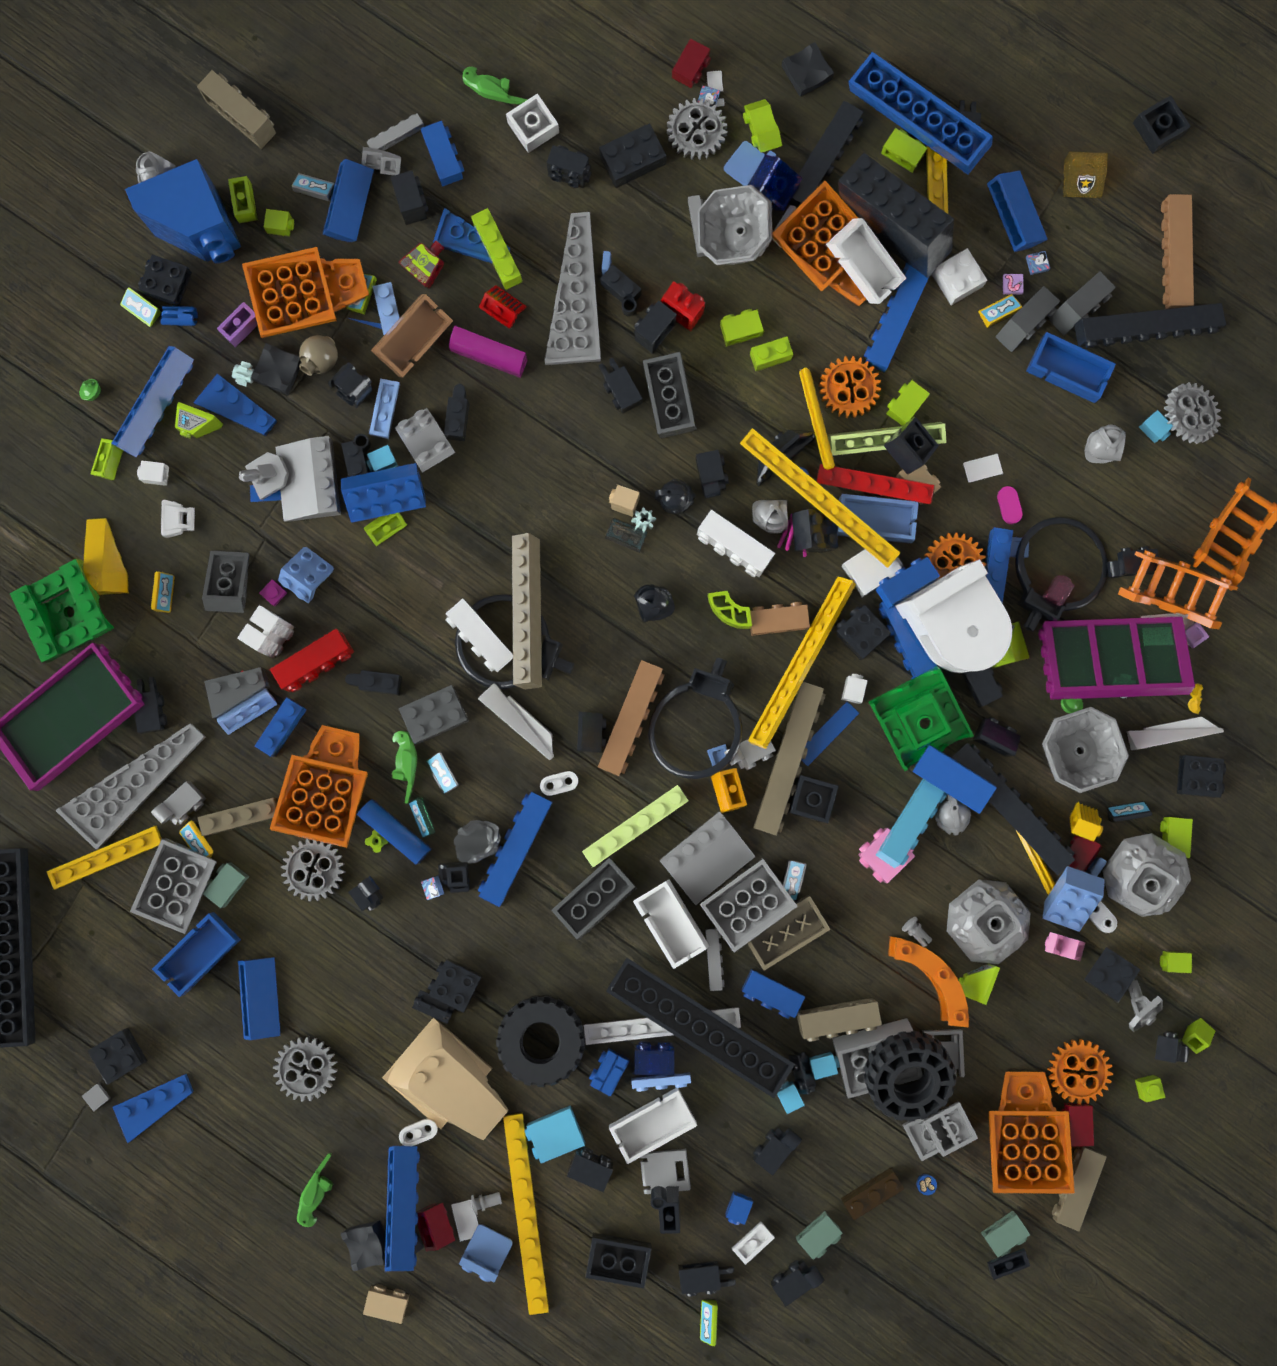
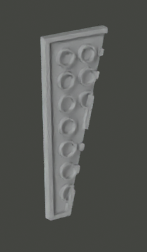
[545,212,601,365]
[56,724,205,850]

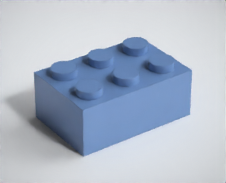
[1043,866,1105,932]

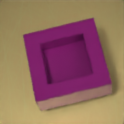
[259,579,287,607]

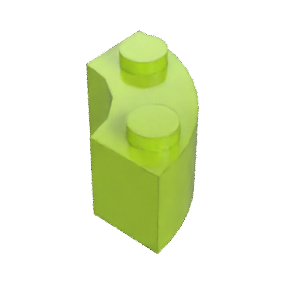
[743,99,782,153]
[708,591,752,629]

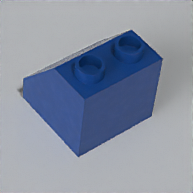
[125,159,241,263]

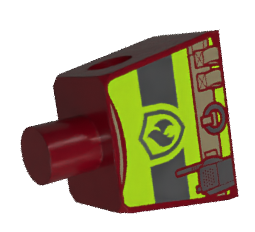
[398,240,445,289]

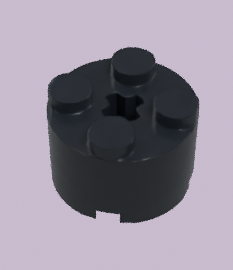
[328,363,372,408]

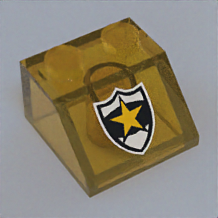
[1064,152,1107,198]

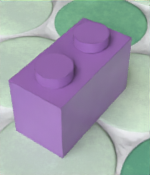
[217,302,258,347]

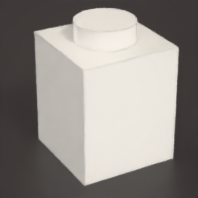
[137,461,169,486]
[841,674,867,704]

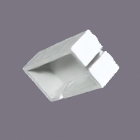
[826,218,906,304]
[697,510,775,577]
[445,599,513,672]
[237,605,294,659]
[633,880,709,969]
[609,1088,697,1164]

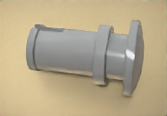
[902,917,932,947]
[471,1192,502,1215]

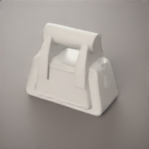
[161,500,195,538]

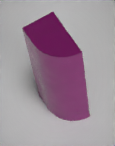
[449,326,527,378]

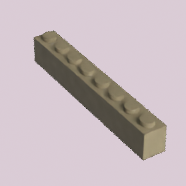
[512,533,542,689]
[753,682,826,836]

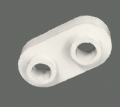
[540,771,578,796]
[1089,901,1117,933]
[399,1118,438,1146]

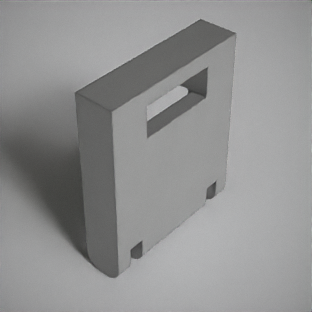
[922,1029,965,1077]
[640,1148,691,1194]

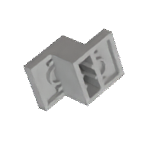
[395,408,455,473]
[902,1102,978,1161]

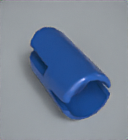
[161,306,198,326]

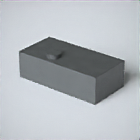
[643,352,697,439]
[551,858,637,940]

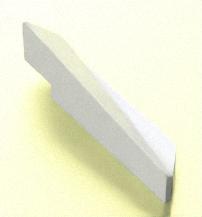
[478,683,554,760]
[1127,717,1224,750]

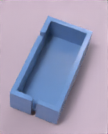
[836,494,918,543]

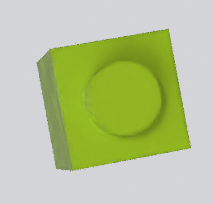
[264,209,294,236]
[1160,951,1192,973]
[1182,1018,1215,1054]
[1135,1075,1165,1102]

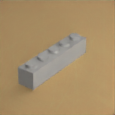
[367,114,424,151]
[688,195,706,257]
[705,928,724,991]

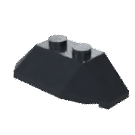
[756,430,816,487]

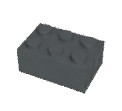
[398,685,469,745]

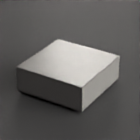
[82,1083,111,1112]

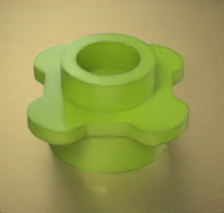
[365,830,388,853]

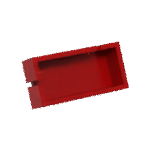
[270,629,354,692]

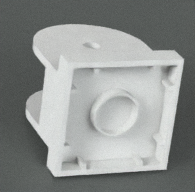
[895,560,1012,673]

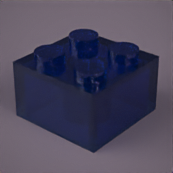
[748,155,803,211]
[635,1042,674,1075]

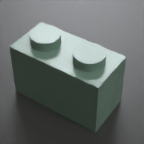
[203,863,249,908]
[796,1211,843,1260]
[981,1211,1030,1257]

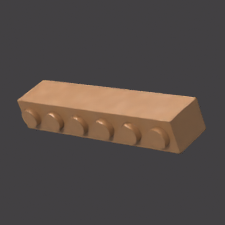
[1161,194,1194,309]
[598,660,665,776]

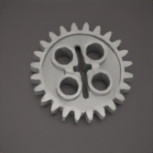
[667,98,727,160]
[1164,382,1221,444]
[281,839,345,901]
[273,1036,338,1102]

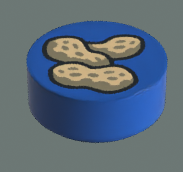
[916,1174,937,1195]

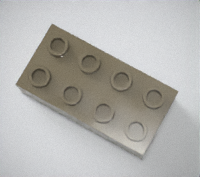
[197,70,276,149]
[747,895,831,970]
[797,998,882,1041]

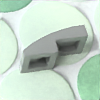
[361,147,401,175]

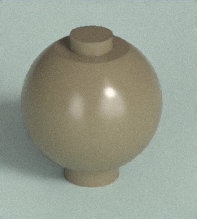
[299,335,338,376]

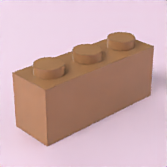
[750,602,810,636]

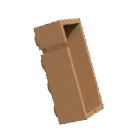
[371,294,453,377]

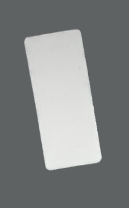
[707,71,724,107]

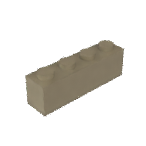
[197,798,278,836]
[1052,1146,1107,1231]

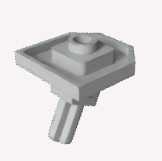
[239,452,289,500]
[1128,980,1163,1032]

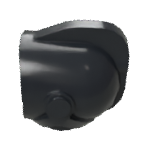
[655,479,696,514]
[634,584,675,623]

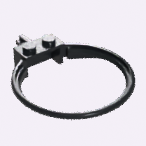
[1015,517,1108,632]
[455,594,574,689]
[648,658,743,779]

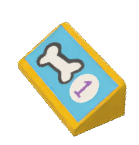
[978,294,1022,328]
[151,571,175,613]
[179,820,213,857]

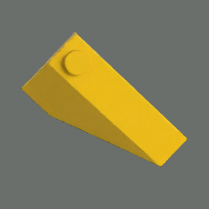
[83,518,129,595]

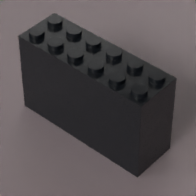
[838,153,954,278]

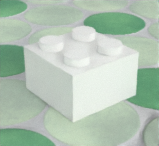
[506,94,559,153]
[932,248,987,305]

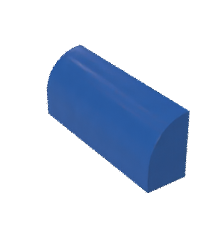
[323,159,374,242]
[987,171,1047,252]
[913,744,997,814]
[356,800,432,864]
[238,957,280,1040]

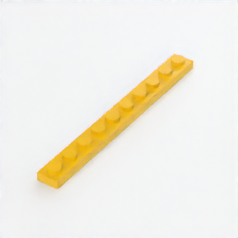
[740,428,900,568]
[748,577,856,749]
[503,1113,549,1315]

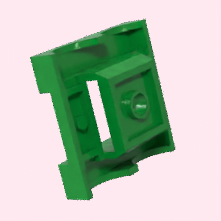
[10,559,114,663]
[868,666,974,771]

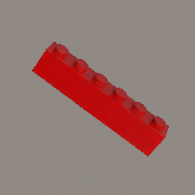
[817,464,935,504]

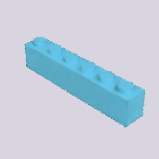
[876,779,947,868]

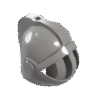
[136,151,176,183]
[1084,425,1126,463]
[752,500,788,534]
[935,794,971,836]

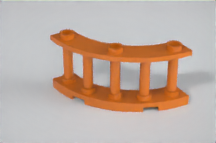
[1193,477,1277,591]
[1118,550,1238,629]
[888,936,969,1027]

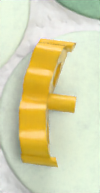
[1188,683,1203,714]

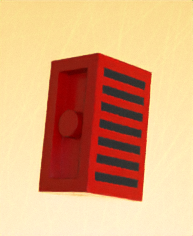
[479,285,526,329]

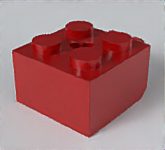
[661,281,705,331]

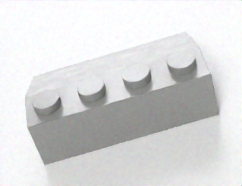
[276,436,341,522]
[659,811,755,905]
[130,838,217,934]
[700,859,798,953]
[832,1018,922,1098]

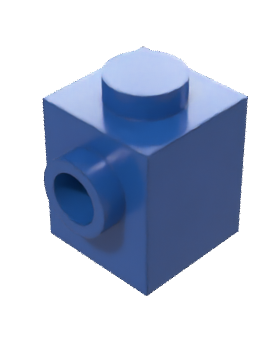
[725,1191,753,1225]

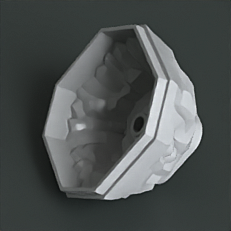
[698,185,773,265]
[1042,707,1129,793]
[1102,833,1191,917]
[947,879,1031,964]

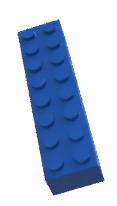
[849,52,992,174]

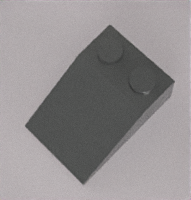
[202,551,249,613]

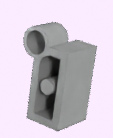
[724,739,776,771]
[151,781,206,825]

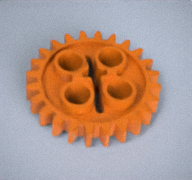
[819,356,881,418]
[924,532,987,580]
[1047,1039,1113,1104]

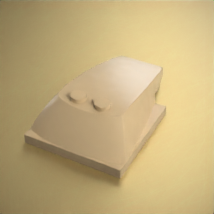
[382,1018,509,1140]

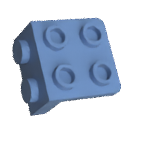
[724,141,776,187]
[278,547,334,603]
[459,1224,513,1282]

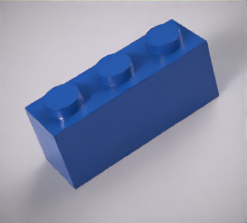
[421,121,464,187]
[876,557,940,609]
[255,697,307,757]
[741,969,805,1019]

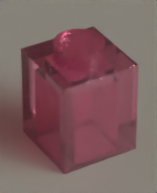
[1043,575,1075,606]

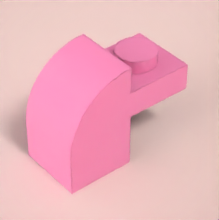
[1045,932,1085,961]

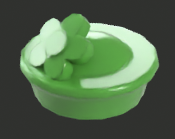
[79,379,101,401]
[1061,699,1083,714]

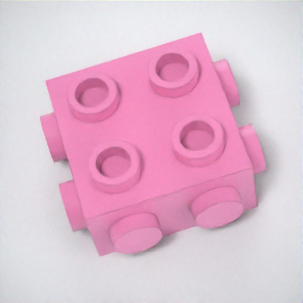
[858,828,915,883]

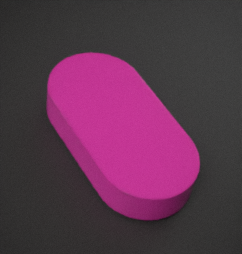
[997,486,1022,524]

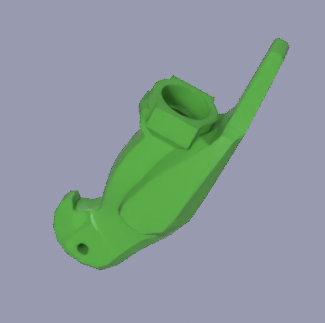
[463,67,527,105]
[392,731,418,804]
[297,1153,333,1227]

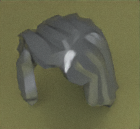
[454,820,501,863]

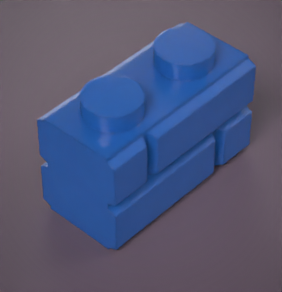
[589,1048,629,1096]

